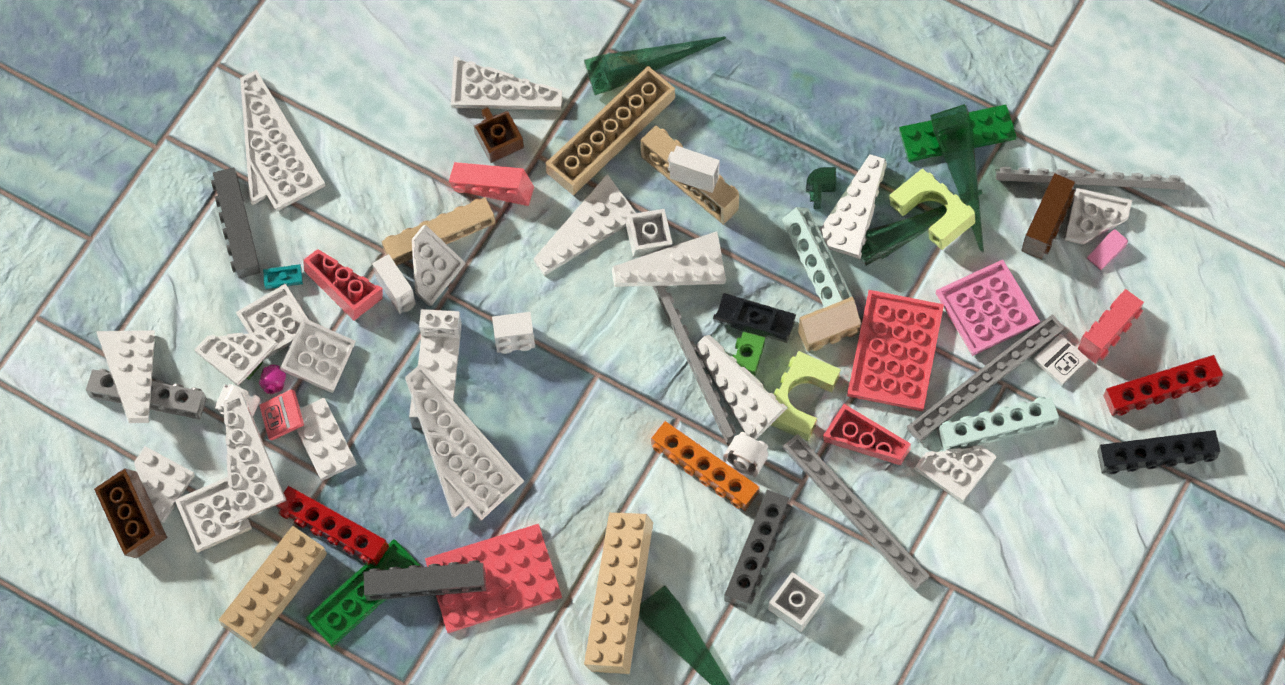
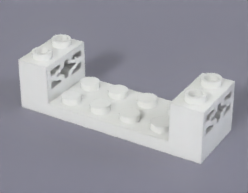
[409,309,462,428]

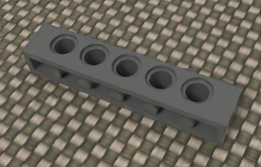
[724,489,791,609]

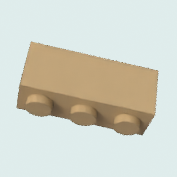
[798,297,861,352]

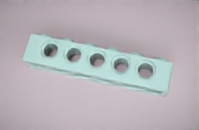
[782,207,852,308]
[938,397,1059,451]

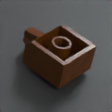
[474,107,524,163]

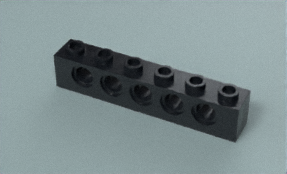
[1097,430,1221,474]

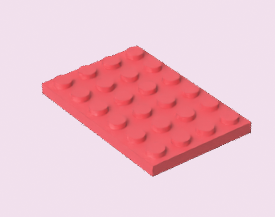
[847,290,944,411]
[425,524,562,633]

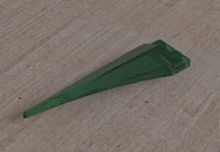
[583,36,726,96]
[930,104,984,252]
[859,189,983,266]
[639,585,730,685]

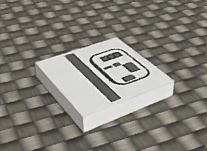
[1033,334,1088,386]

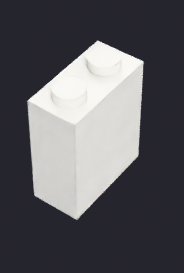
[668,146,720,193]
[372,254,416,314]

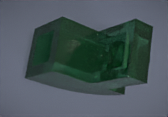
[806,167,836,209]

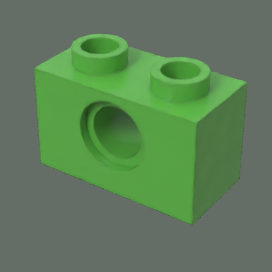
[732,332,765,377]

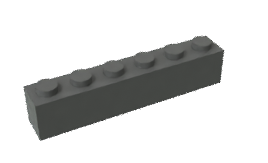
[211,167,261,278]
[364,560,486,601]

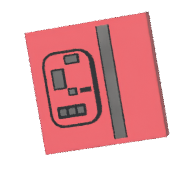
[259,389,304,441]

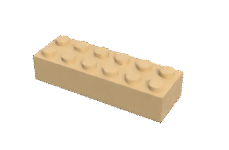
[641,125,739,225]
[219,526,327,649]

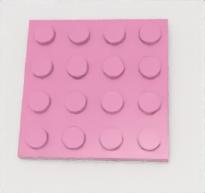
[936,259,1040,356]

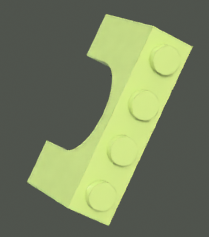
[889,169,975,250]
[771,351,841,441]

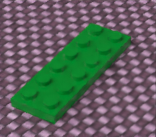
[899,104,1017,162]

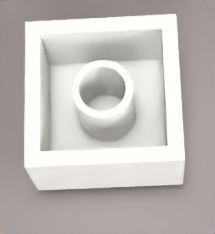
[626,209,672,258]
[492,312,535,354]
[768,572,825,632]

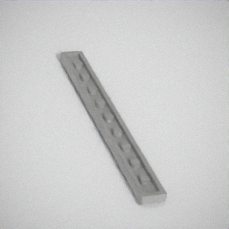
[995,166,1185,190]
[652,286,736,444]
[906,314,1065,443]
[783,434,930,591]

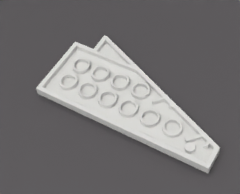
[240,70,326,212]
[405,364,524,521]

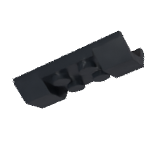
[713,293,796,343]

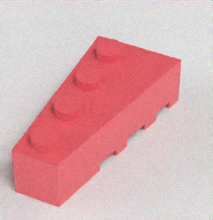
[449,162,534,206]
[303,249,383,321]
[1078,289,1144,364]
[823,404,911,466]

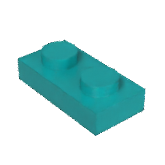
[263,264,303,289]

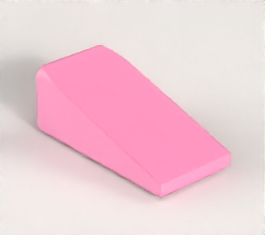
[1087,229,1128,270]

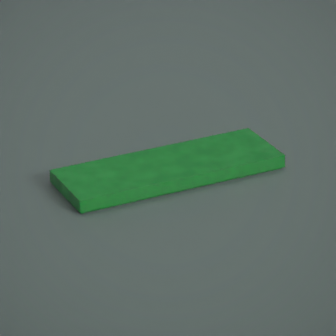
[305,539,421,648]

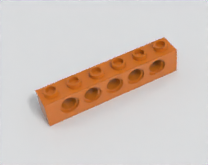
[651,421,760,511]

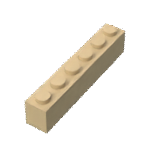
[381,197,495,266]

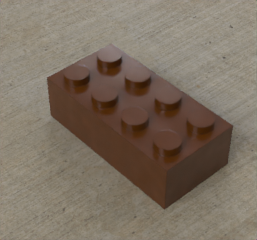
[1021,173,1076,260]
[94,468,168,559]

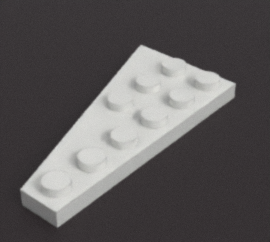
[451,56,562,110]
[820,155,887,259]
[533,174,636,276]
[612,231,726,287]
[97,330,155,423]
[695,335,788,440]
[223,393,286,525]

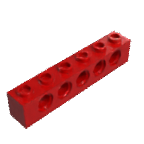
[1103,355,1223,416]
[276,486,389,566]

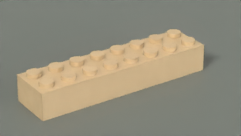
[546,66,675,196]
[584,512,653,674]

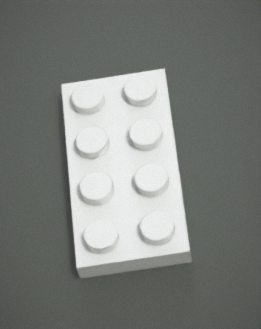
[296,398,357,481]

